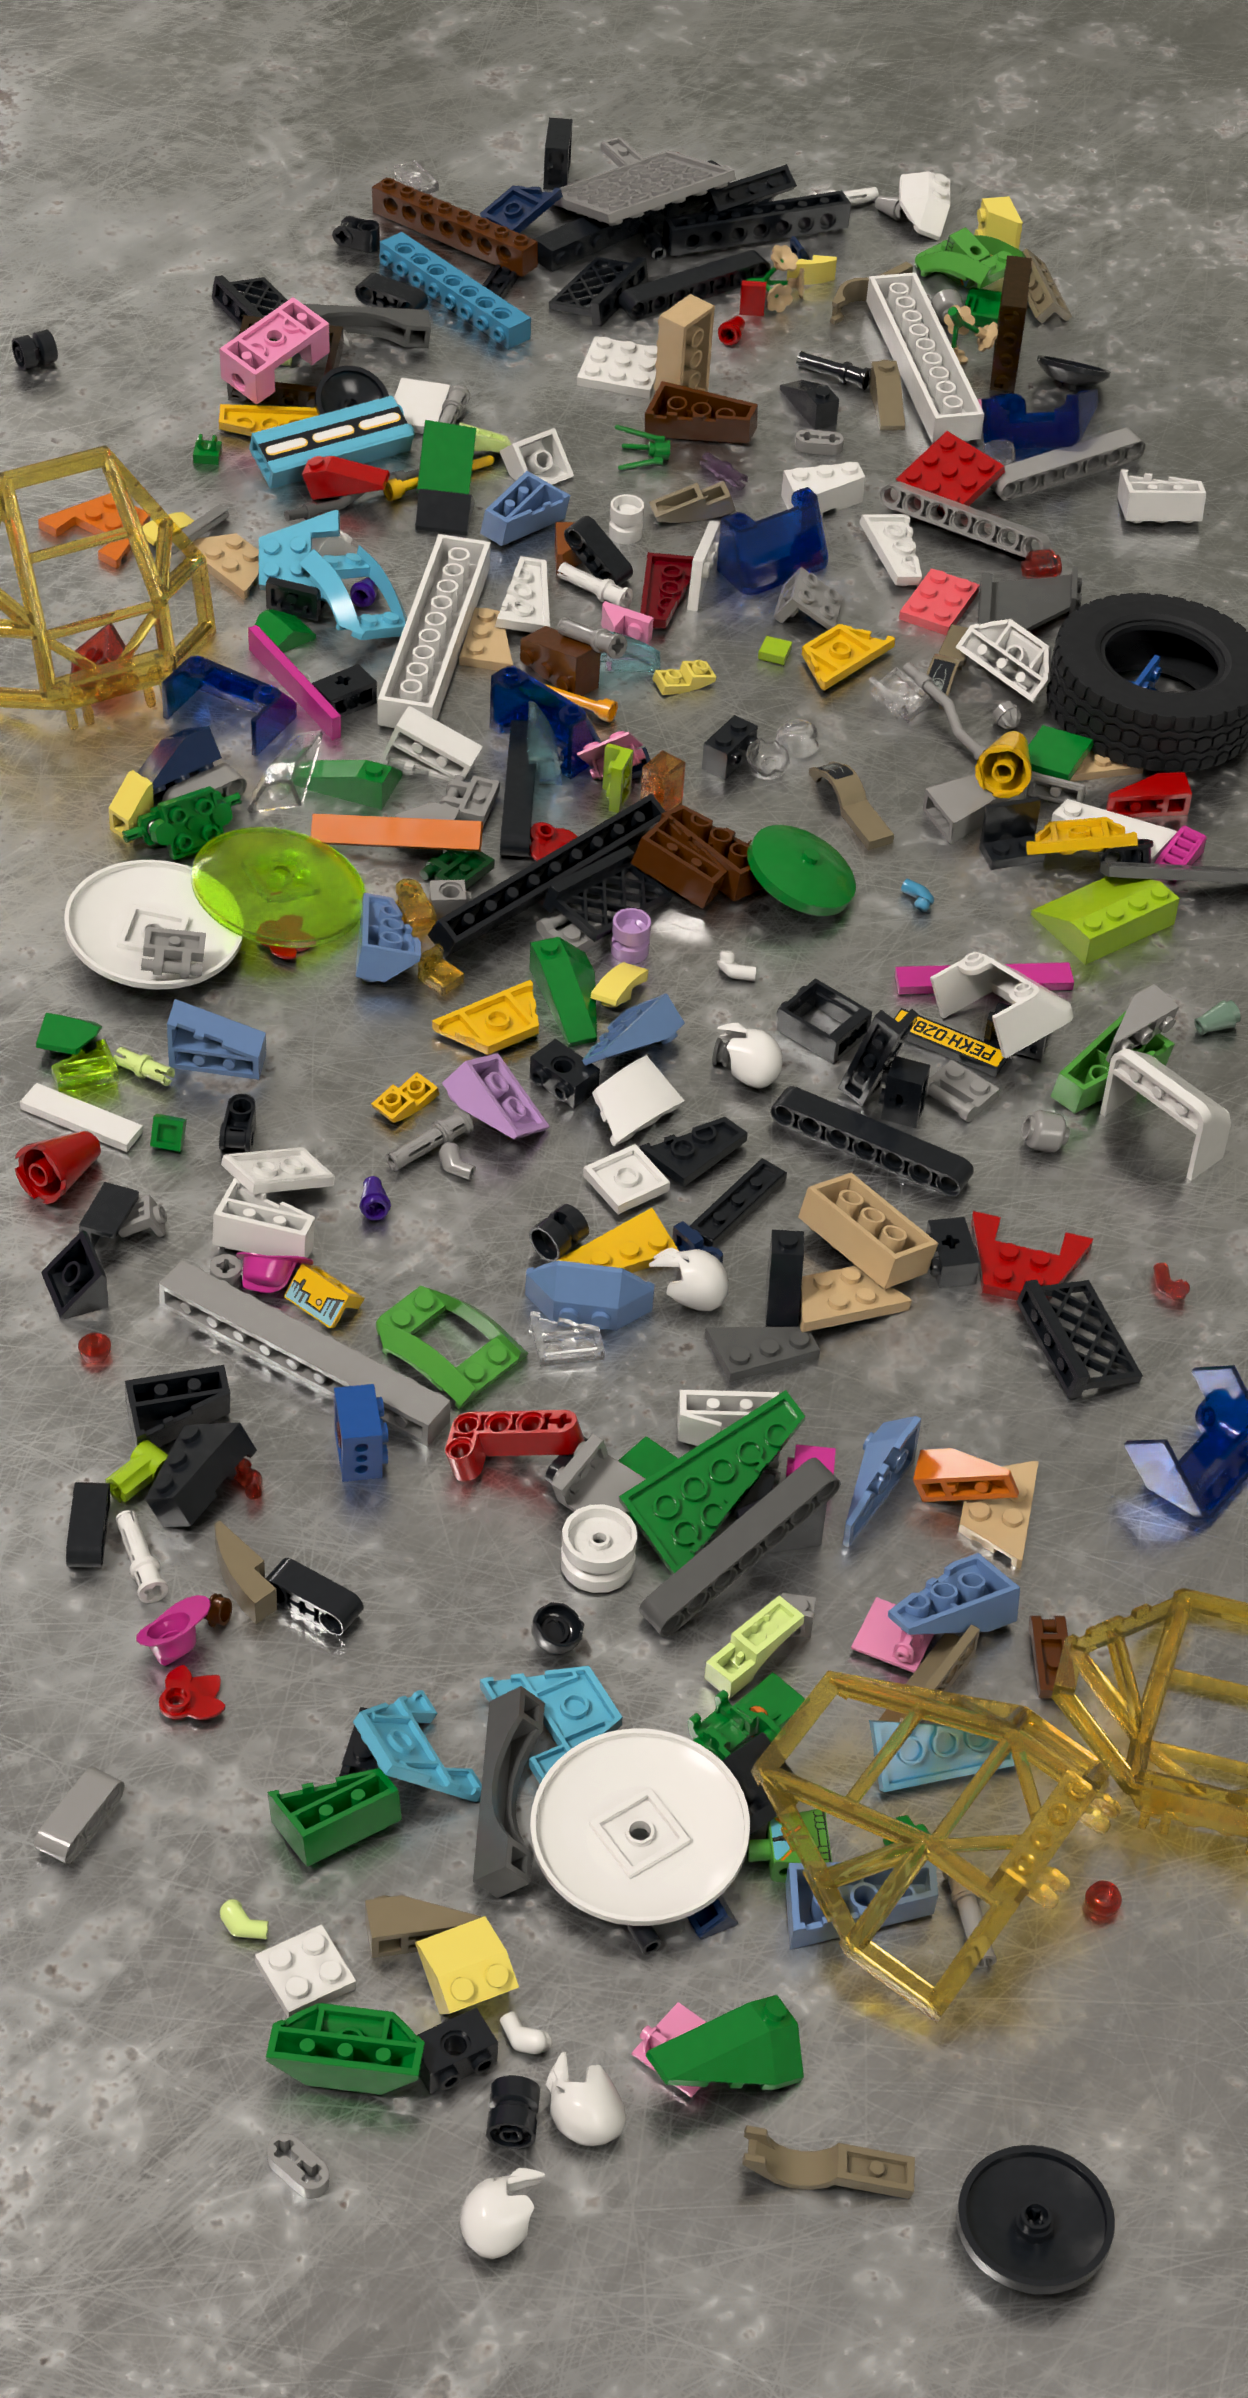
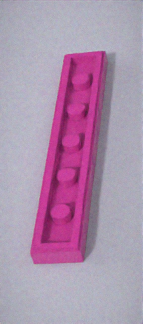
[248,625,341,741]
[894,962,1074,995]

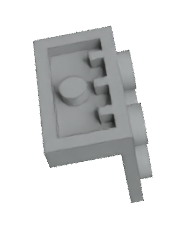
[773,567,843,630]

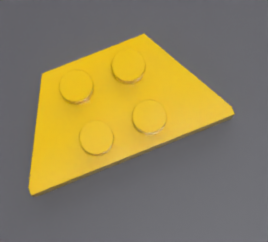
[801,624,895,691]
[1026,817,1138,855]
[432,980,539,1055]

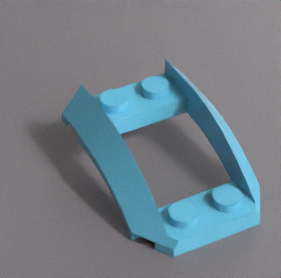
[298,545,407,640]

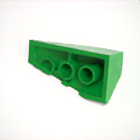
[276,760,403,810]

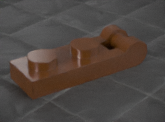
[1029,1615,1075,1698]

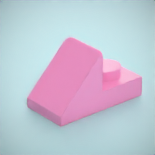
[601,601,653,645]

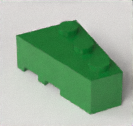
[267,1768,402,1867]

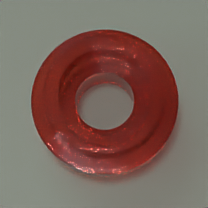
[78,1333,111,1364]
[1085,1880,1122,1917]

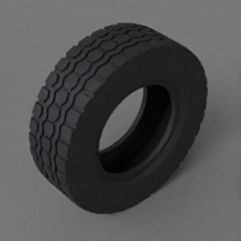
[1046,593,1248,772]

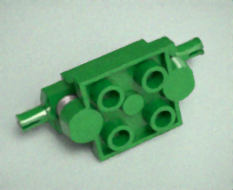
[122,786,242,860]

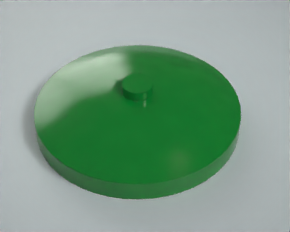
[747,825,856,916]

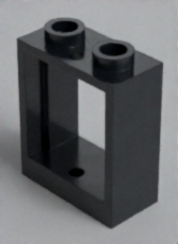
[543,117,573,190]
[777,978,872,1064]

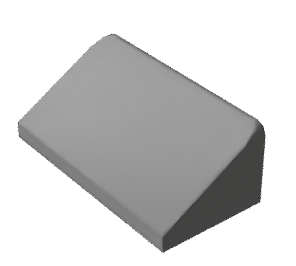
[1027,772,1086,804]

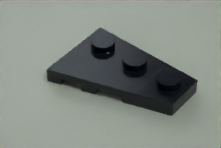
[639,1117,748,1187]

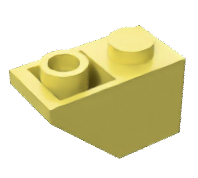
[108,770,154,843]

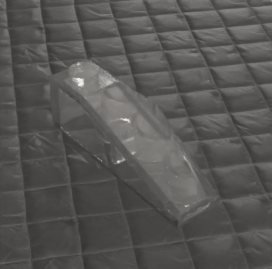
[247,730,323,813]

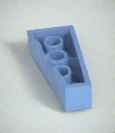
[785,1861,939,1950]

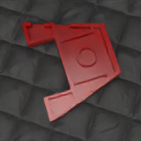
[971,1211,1093,1301]

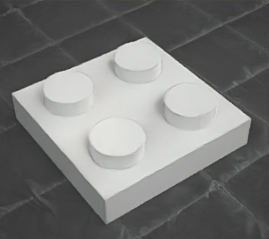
[583,1144,670,1214]
[255,1924,356,2018]

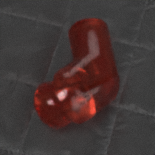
[1153,1263,1190,1301]
[234,1458,263,1500]

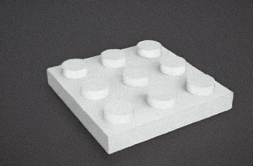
[577,336,658,399]

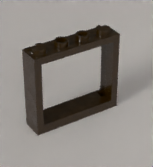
[990,255,1032,393]
[227,315,344,408]

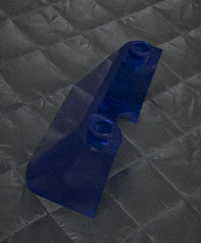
[981,389,1098,450]
[717,487,828,595]
[489,666,602,779]

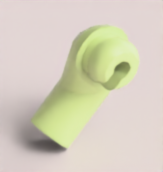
[220,1899,269,1940]

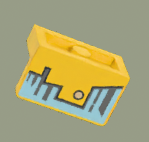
[284,1263,365,1328]

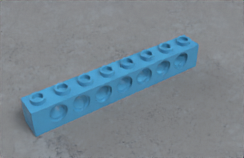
[379,232,531,350]

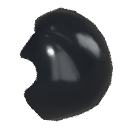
[531,1602,584,1655]

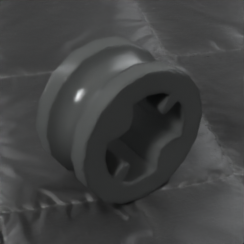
[712,1038,730,1067]

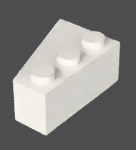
[781,462,865,526]
[1117,469,1206,523]
[212,1178,315,1258]
[677,1389,780,1469]

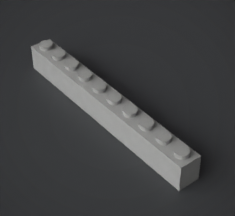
[159,1260,451,1447]

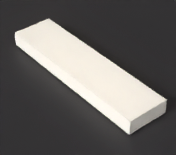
[20,1083,143,1152]

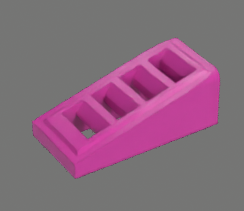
[1154,826,1207,882]

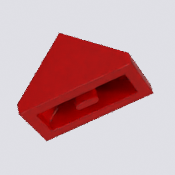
[739,280,767,316]

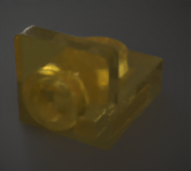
[418,944,464,996]

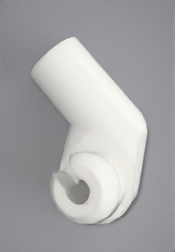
[717,950,756,981]
[500,2012,552,2054]

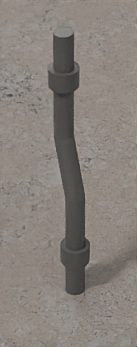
[284,469,419,521]

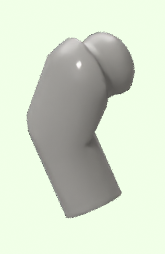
[439,1142,476,1180]

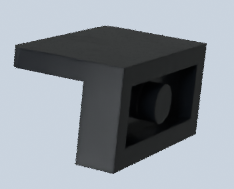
[79,1182,139,1247]

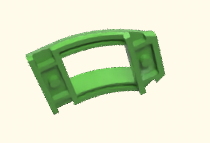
[914,235,1026,289]
[375,1286,528,1410]

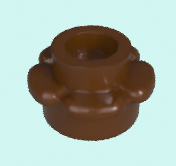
[204,1593,232,1628]

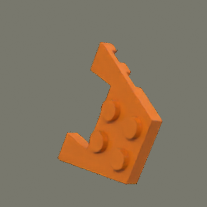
[38,493,150,569]

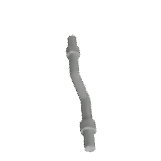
[902,662,987,760]

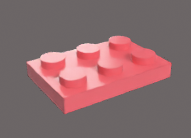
[899,568,980,635]

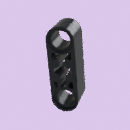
[355,273,428,310]
[564,516,633,586]
[66,1482,111,1568]
[265,1558,364,1635]

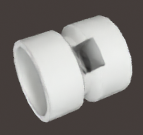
[609,494,644,545]

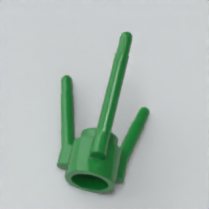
[614,425,670,470]

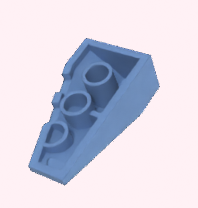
[355,893,421,982]
[582,993,685,1065]
[842,1416,921,1547]
[888,1553,1020,1635]

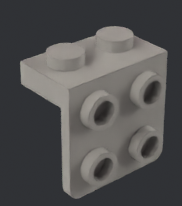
[552,1434,645,1515]

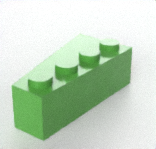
[1050,1010,1175,1113]

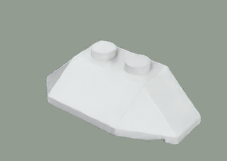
[899,171,950,241]
[956,619,1051,703]

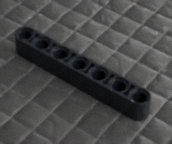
[618,250,771,320]
[500,720,539,857]
[770,1086,974,1197]

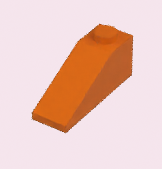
[913,1448,1019,1502]

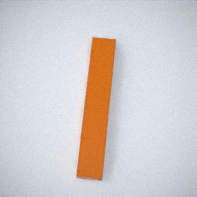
[310,814,483,852]

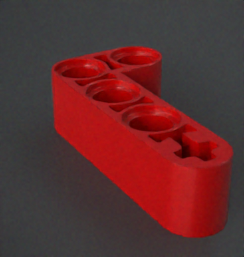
[445,1410,585,1482]

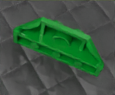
[266,2003,425,2095]

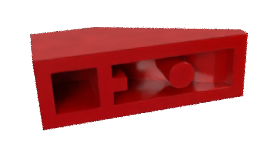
[302,456,390,500]
[1106,772,1192,818]

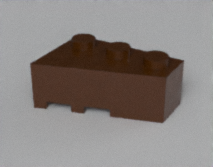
[520,626,601,696]
[631,813,727,909]

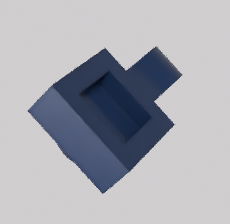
[672,1221,723,1264]

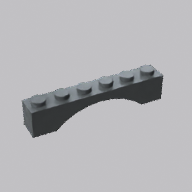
[280,302,431,348]
[473,1686,545,1898]

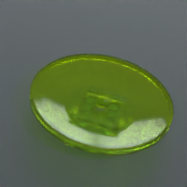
[191,827,366,948]

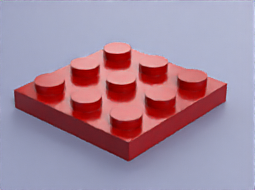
[896,431,1005,515]

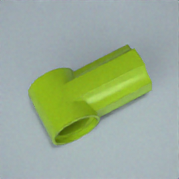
[105,1440,168,1503]

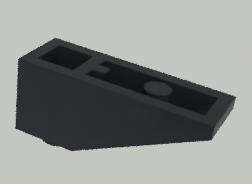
[780,380,839,430]

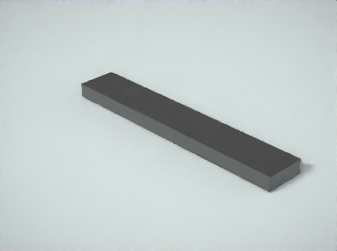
[1100,861,1248,884]

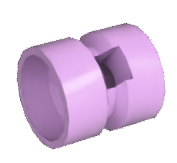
[611,908,651,964]

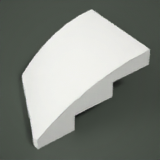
[592,1055,685,1146]

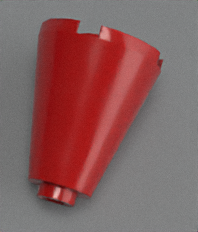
[15,1131,101,1204]

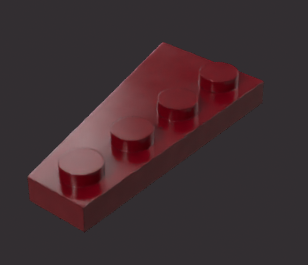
[640,552,694,629]

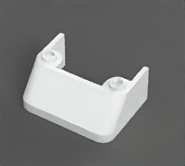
[930,952,1074,1058]
[1100,1049,1231,1181]

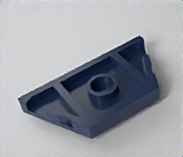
[480,185,563,233]

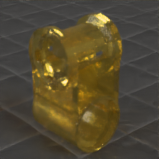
[395,878,437,933]

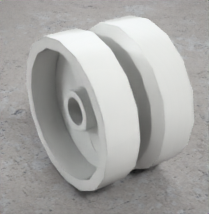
[560,1504,637,1593]

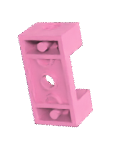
[219,297,330,404]

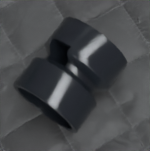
[12,329,58,370]
[529,1204,589,1262]
[486,2075,540,2149]

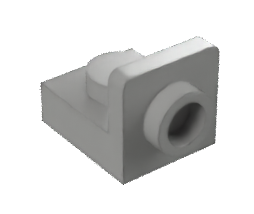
[118,1194,167,1238]
[781,1592,816,1638]

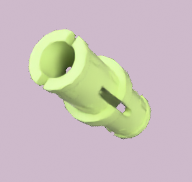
[113,1047,175,1086]

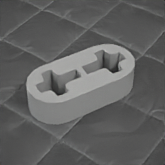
[795,429,844,455]
[267,2133,329,2199]

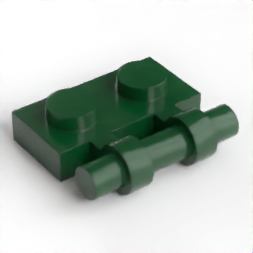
[419,850,495,890]

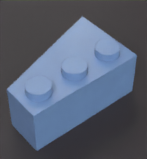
[480,471,570,546]
[167,999,266,1080]

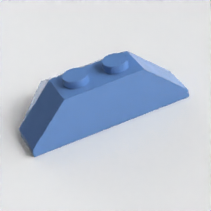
[525,1260,655,1331]

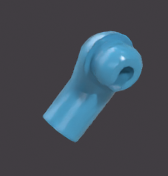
[901,879,934,912]

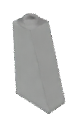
[923,774,1028,844]

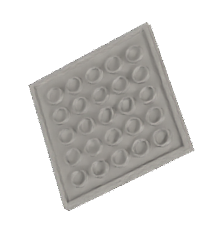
[549,150,736,226]

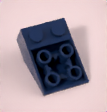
[137,726,222,794]

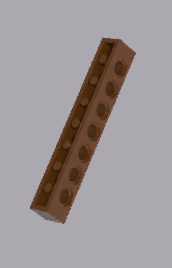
[372,177,538,277]

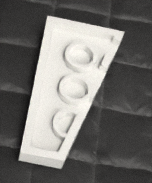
[860,514,922,587]
[687,521,723,611]
[495,556,550,633]
[1051,799,1177,863]

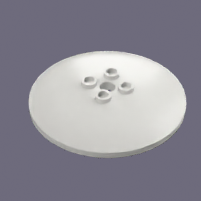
[64,860,244,990]
[530,1728,750,1926]

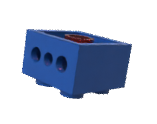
[334,1384,389,1482]

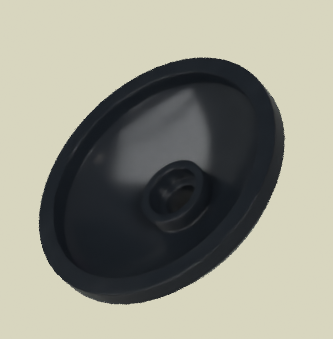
[1037,355,1111,390]
[315,366,389,415]

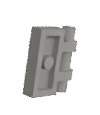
[439,775,500,825]
[141,927,206,978]

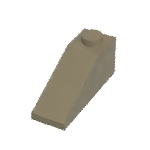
[869,360,905,430]
[365,1895,481,1958]

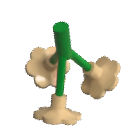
[746,245,804,313]
[944,305,998,365]

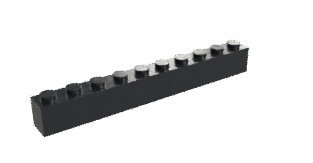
[533,160,730,272]
[428,793,666,958]

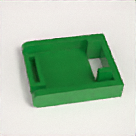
[965,287,1002,327]

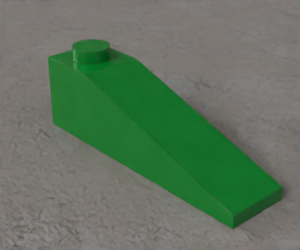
[529,937,597,1047]
[645,1995,804,2090]

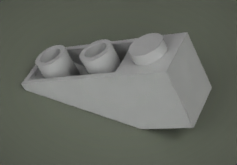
[1106,983,1179,1063]

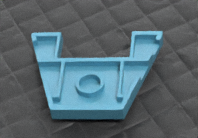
[259,510,340,602]
[480,1666,623,1784]
[353,1690,482,1802]

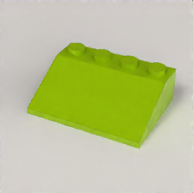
[1031,876,1180,965]

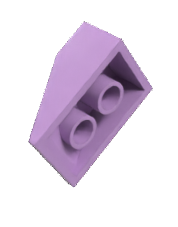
[442,1053,550,1139]

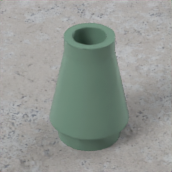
[1194,1000,1241,1035]

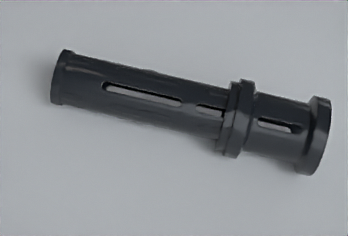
[796,351,871,390]

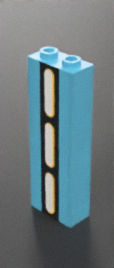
[249,396,415,489]

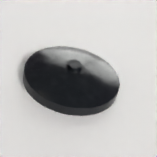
[956,2145,1115,2294]

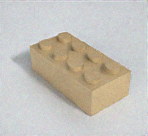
[654,294,715,395]
[798,1173,938,1289]

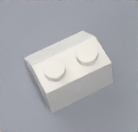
[499,428,574,485]

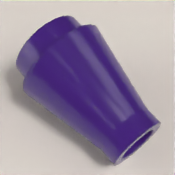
[350,577,379,607]
[359,1176,391,1220]

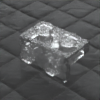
[868,667,932,723]

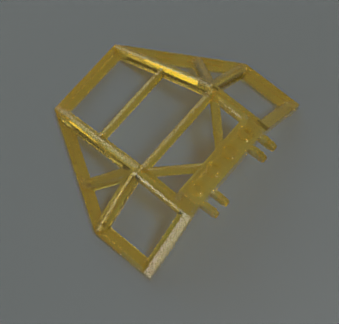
[0,445,217,730]
[1051,1588,1248,1855]
[751,1670,1122,2023]

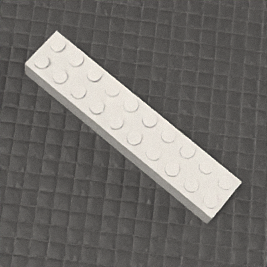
[866,272,984,444]
[378,534,491,728]

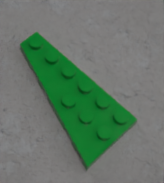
[619,1390,805,1575]

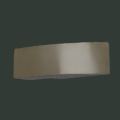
[649,481,736,523]
[214,1520,277,1624]

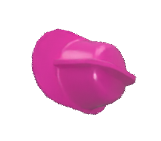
[236,1252,314,1293]
[136,1595,211,1666]

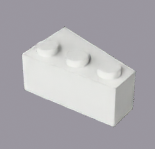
[380,706,483,781]

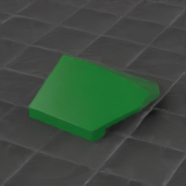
[255,609,316,653]
[36,1013,102,1055]

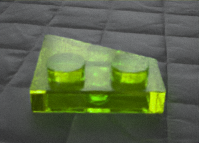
[51,1039,119,1092]

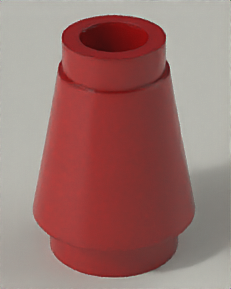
[718,316,745,345]

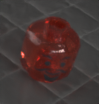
[1021,549,1062,579]

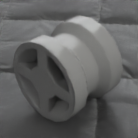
[210,1254,242,1290]

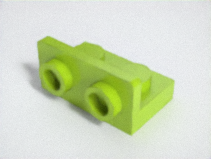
[602,743,633,813]

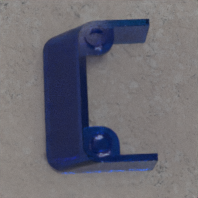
[161,656,297,757]
[1124,1365,1248,1518]

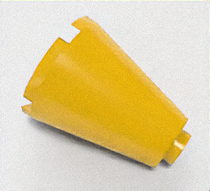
[975,731,1032,798]

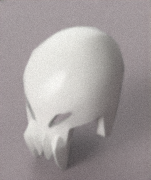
[717,1023,783,1089]
[649,1247,729,1311]
[546,2052,626,2146]
[460,2168,545,2259]

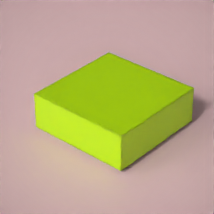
[758,636,792,665]

